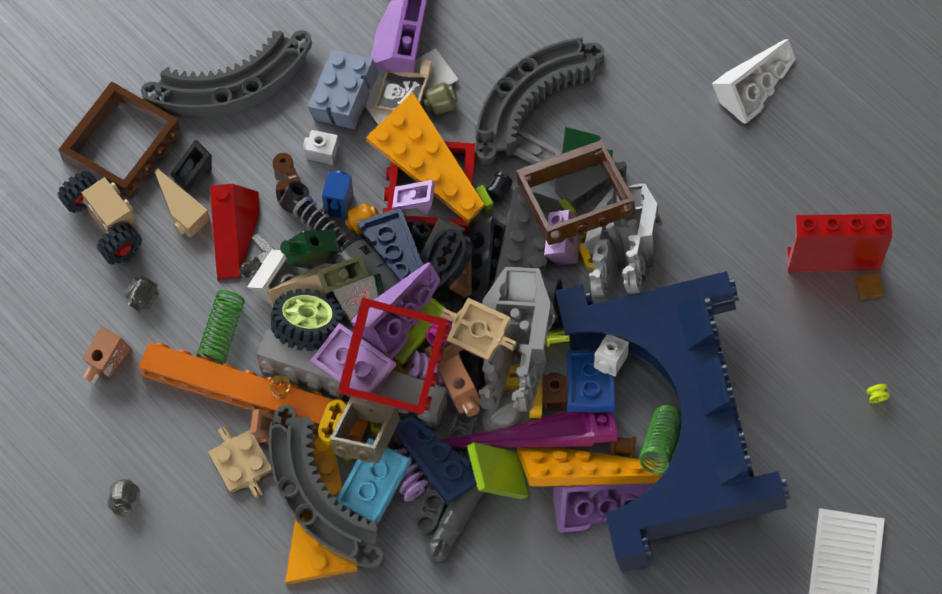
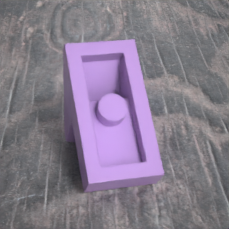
[392,180,435,215]

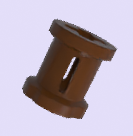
[610,436,636,458]

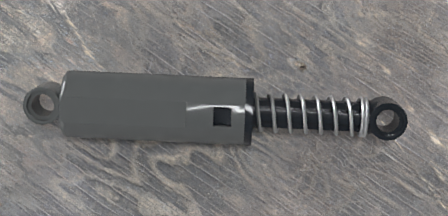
[280,181,431,355]

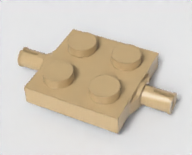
[441,298,517,362]
[208,426,272,499]

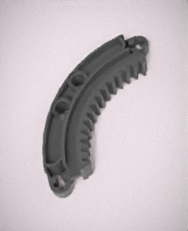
[141,30,312,118]
[476,37,604,165]
[269,405,384,569]

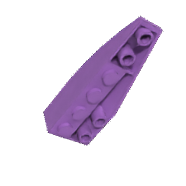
[371,0,428,73]

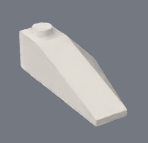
[712,39,796,123]

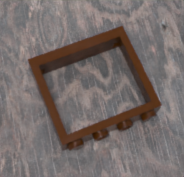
[58,81,181,198]
[516,140,635,245]

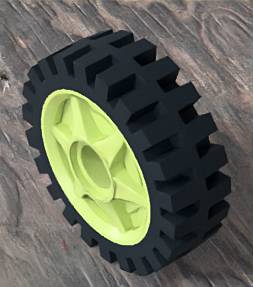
[271,289,342,351]

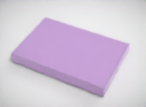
[310,323,397,403]

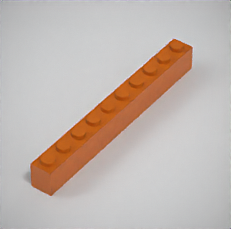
[139,342,371,443]

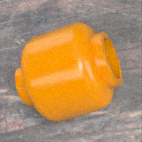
[345,202,379,236]

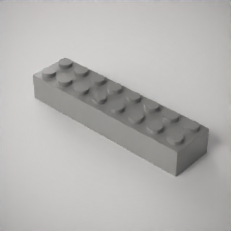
[257,329,447,430]

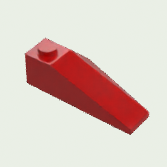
[210,183,260,280]

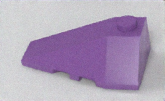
[350,262,441,359]
[553,484,654,532]

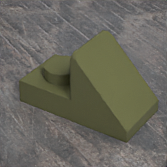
[317,255,370,294]

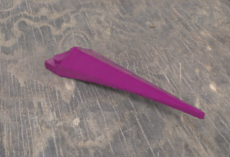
[440,411,618,448]

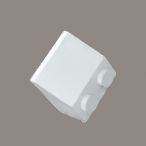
[247,250,308,305]

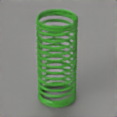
[196,290,245,365]
[639,405,682,474]

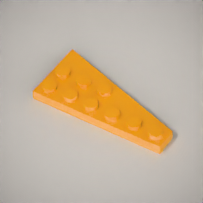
[366,92,484,224]
[285,433,358,585]
[516,447,665,487]

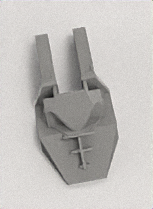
[585,183,663,299]
[478,267,557,412]

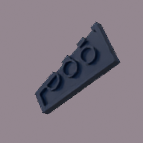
[357,207,423,282]
[393,415,477,505]

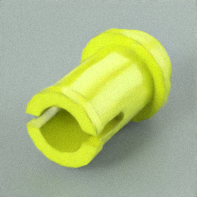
[545,328,570,347]

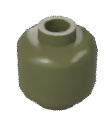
[423,82,458,116]

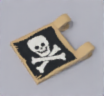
[374,59,434,112]

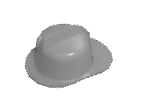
[481,390,530,431]

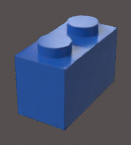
[322,171,354,220]

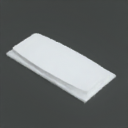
[365,48,459,125]

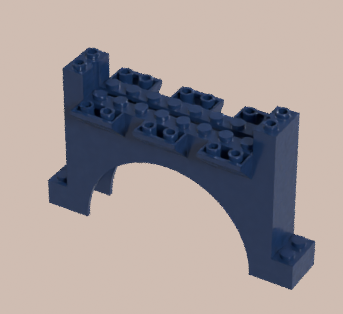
[555,271,790,572]

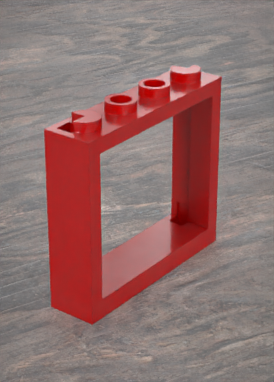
[383,141,476,235]
[337,297,450,414]

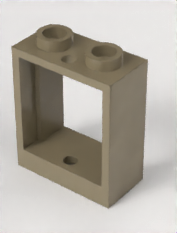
[330,396,400,464]

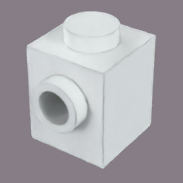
[303,130,339,165]
[594,334,629,376]

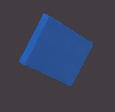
[567,350,615,413]

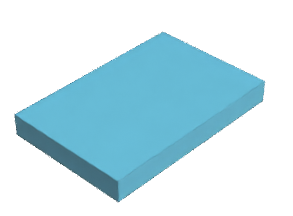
[337,438,412,525]

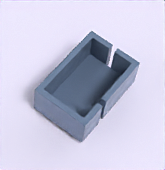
[308,50,379,129]

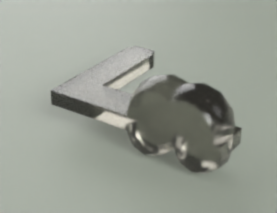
[238,234,275,278]

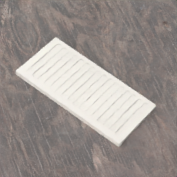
[809,508,885,594]

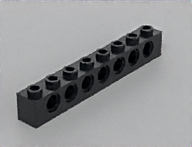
[459,217,506,399]

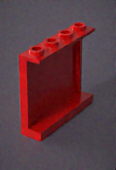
[786,214,893,272]

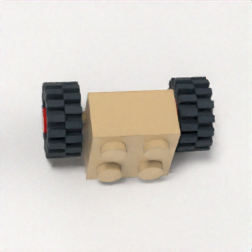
[57,171,142,265]

